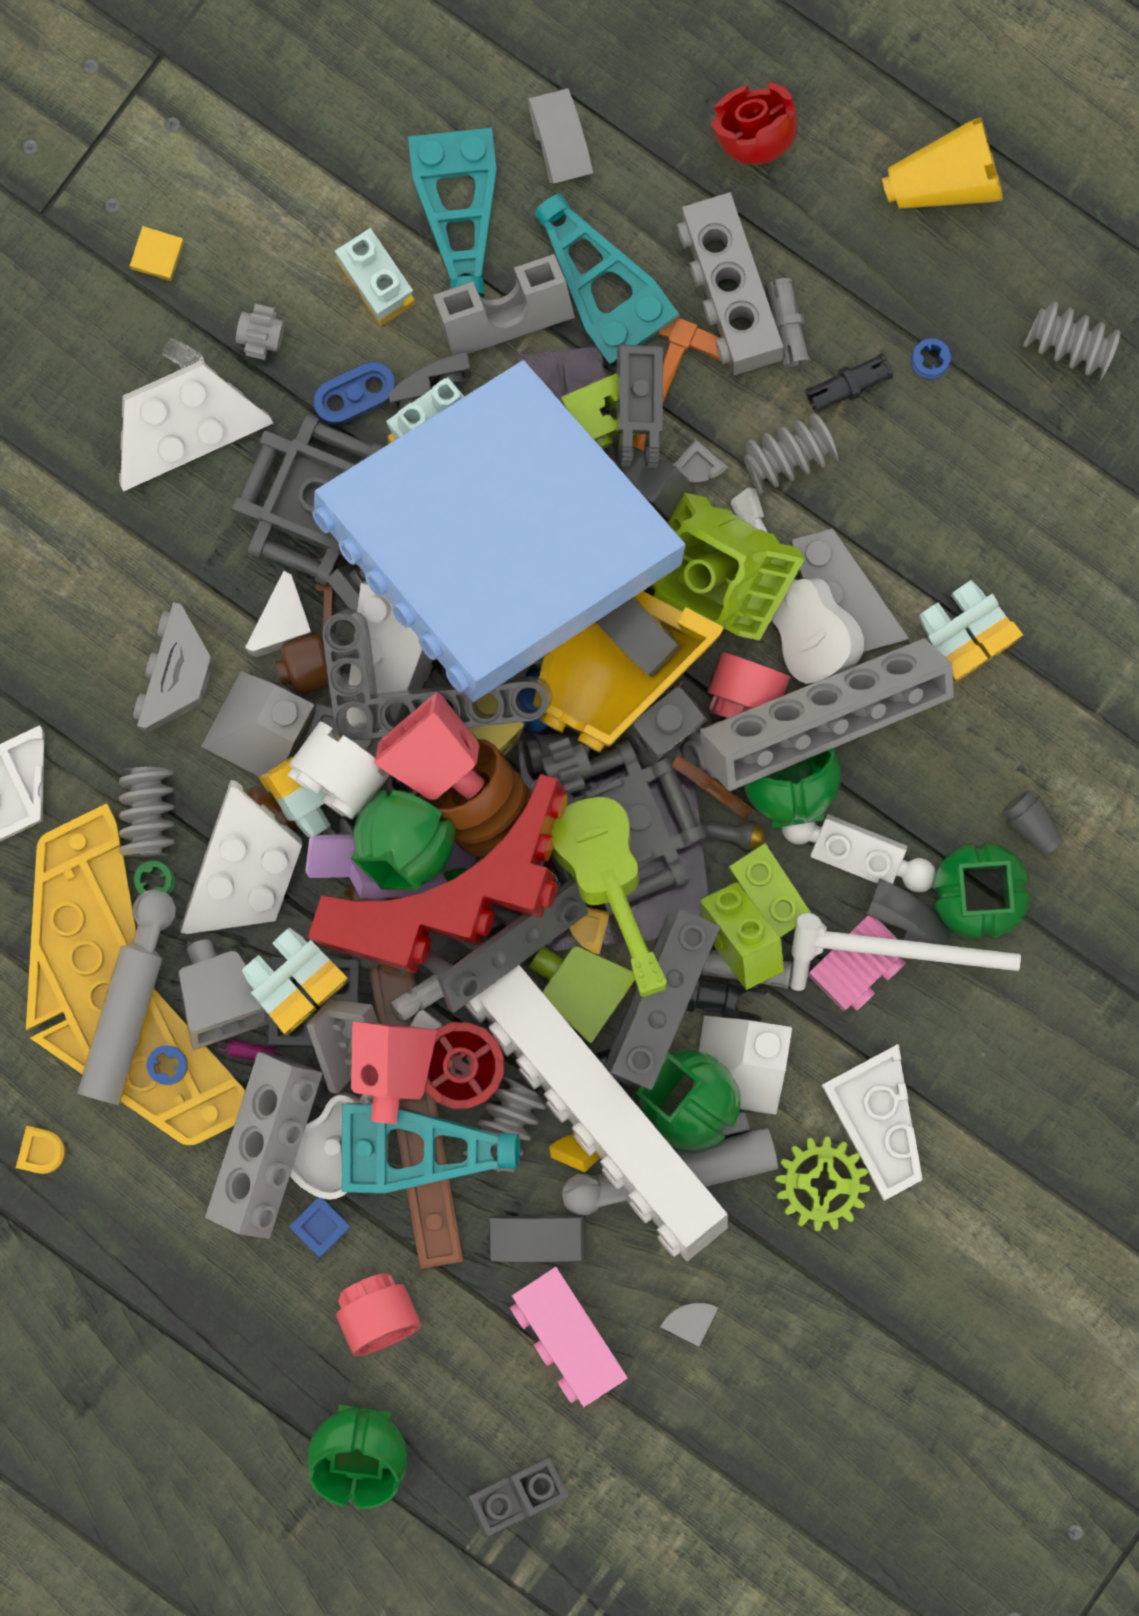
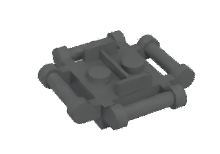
[230,414,385,587]
[551,739,708,916]

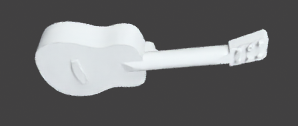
[730,488,864,684]
[290,1009,442,1200]

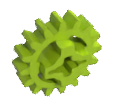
[774,1137,870,1231]

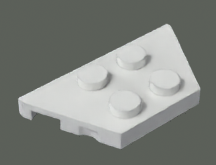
[119,360,273,491]
[0,725,45,842]
[181,780,302,934]

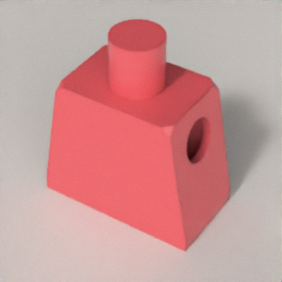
[374,691,485,800]
[351,1021,437,1124]

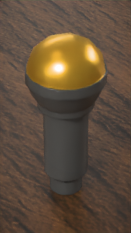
[700,821,765,852]

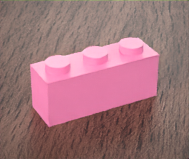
[509,1266,628,1407]

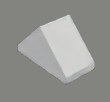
[245,571,312,657]

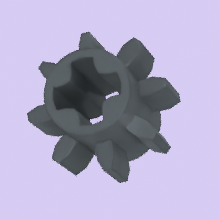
[541,737,593,794]

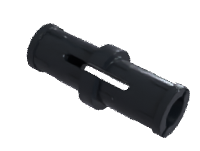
[805,353,893,414]

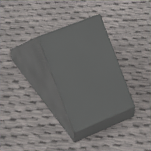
[614,446,696,523]

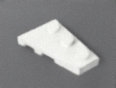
[821,1044,923,1201]

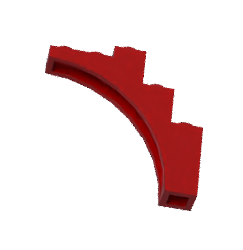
[308,774,568,974]

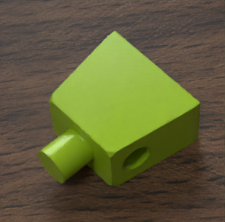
[529,945,636,1045]

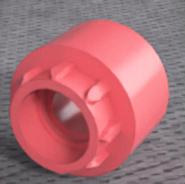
[706,652,791,719]
[336,1273,422,1357]

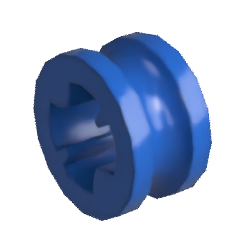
[911,338,951,380]
[147,1045,188,1085]

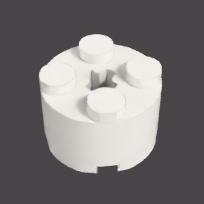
[287,721,390,820]

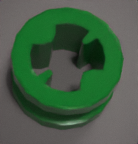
[134,860,176,895]

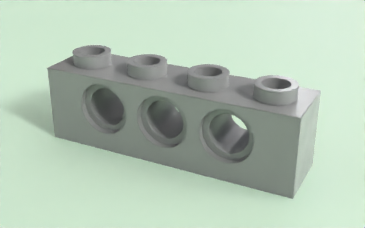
[676,192,783,375]
[205,1051,323,1239]

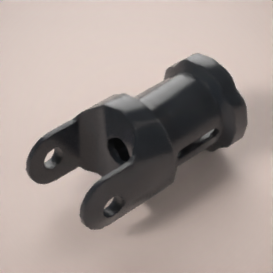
[686,976,767,1022]

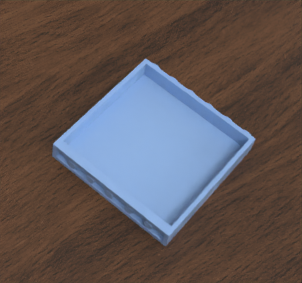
[312,360,686,702]

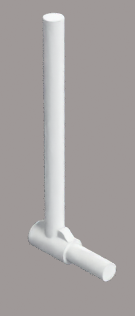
[789,913,1021,991]

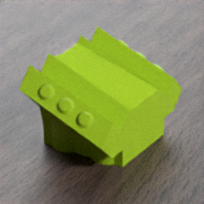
[650,492,805,641]

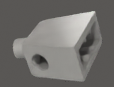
[178,939,269,1050]

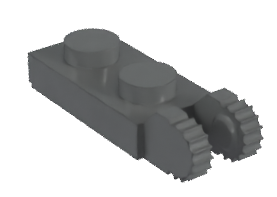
[617,345,663,468]

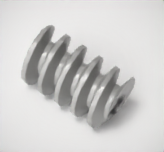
[1023,300,1121,382]
[743,414,839,495]
[119,767,175,857]
[462,1076,547,1173]

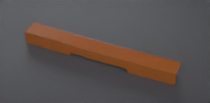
[671,755,757,821]

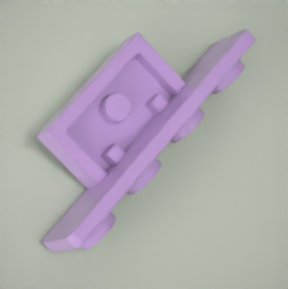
[305,834,476,901]

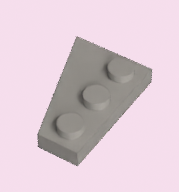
[791,528,909,654]

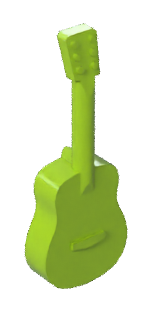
[551,797,667,997]

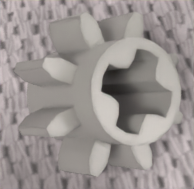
[236,304,285,360]

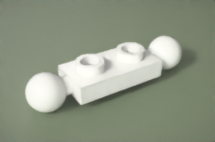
[782,814,936,893]

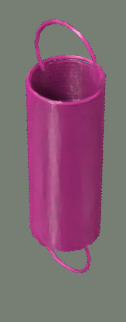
[215,1039,287,1060]

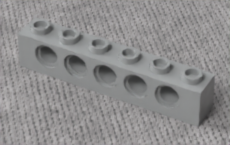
[700,638,954,791]

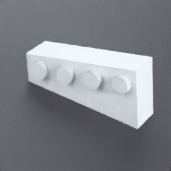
[347,581,433,758]

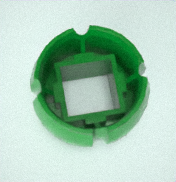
[744,748,841,828]
[351,790,456,890]
[932,842,1031,941]
[636,1050,741,1151]
[307,1404,408,1509]

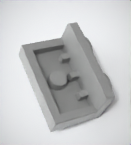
[307,998,378,1093]

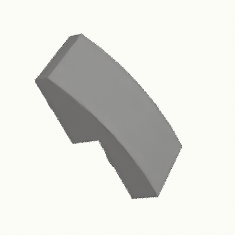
[527,88,593,184]

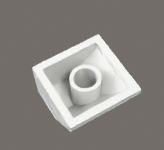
[693,1016,792,1115]

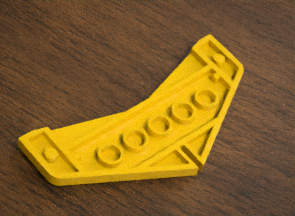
[26,803,246,1145]

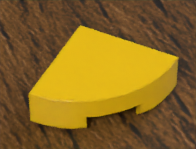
[569,907,609,955]
[549,1133,600,1172]

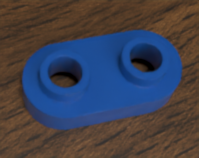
[314,362,396,426]

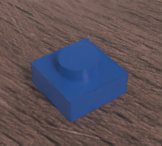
[289,1197,351,1258]

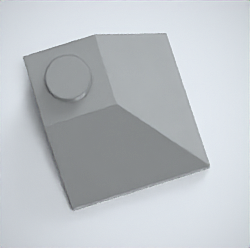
[201,671,316,777]

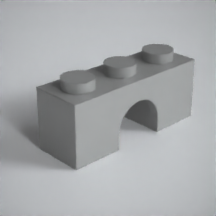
[433,254,575,355]

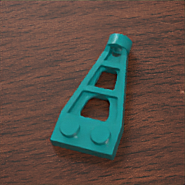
[408,128,497,298]
[534,193,681,367]
[342,1103,520,1193]

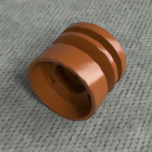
[420,739,533,857]

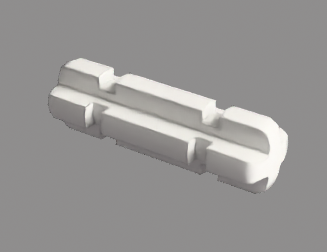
[390,974,444,1021]

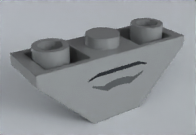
[133,602,215,733]

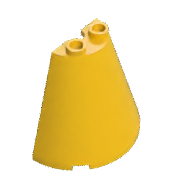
[533,591,724,753]

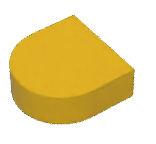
[16,1126,66,1174]

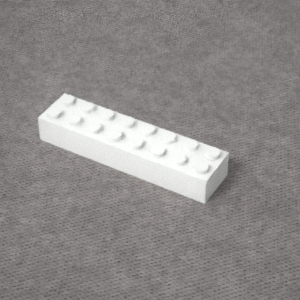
[465,965,728,1261]

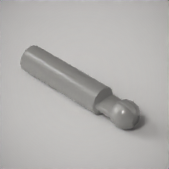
[77,889,176,1106]
[561,1127,778,1216]

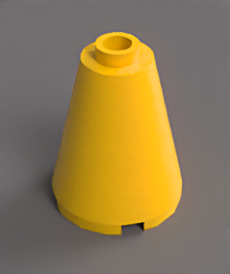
[882,117,1004,209]

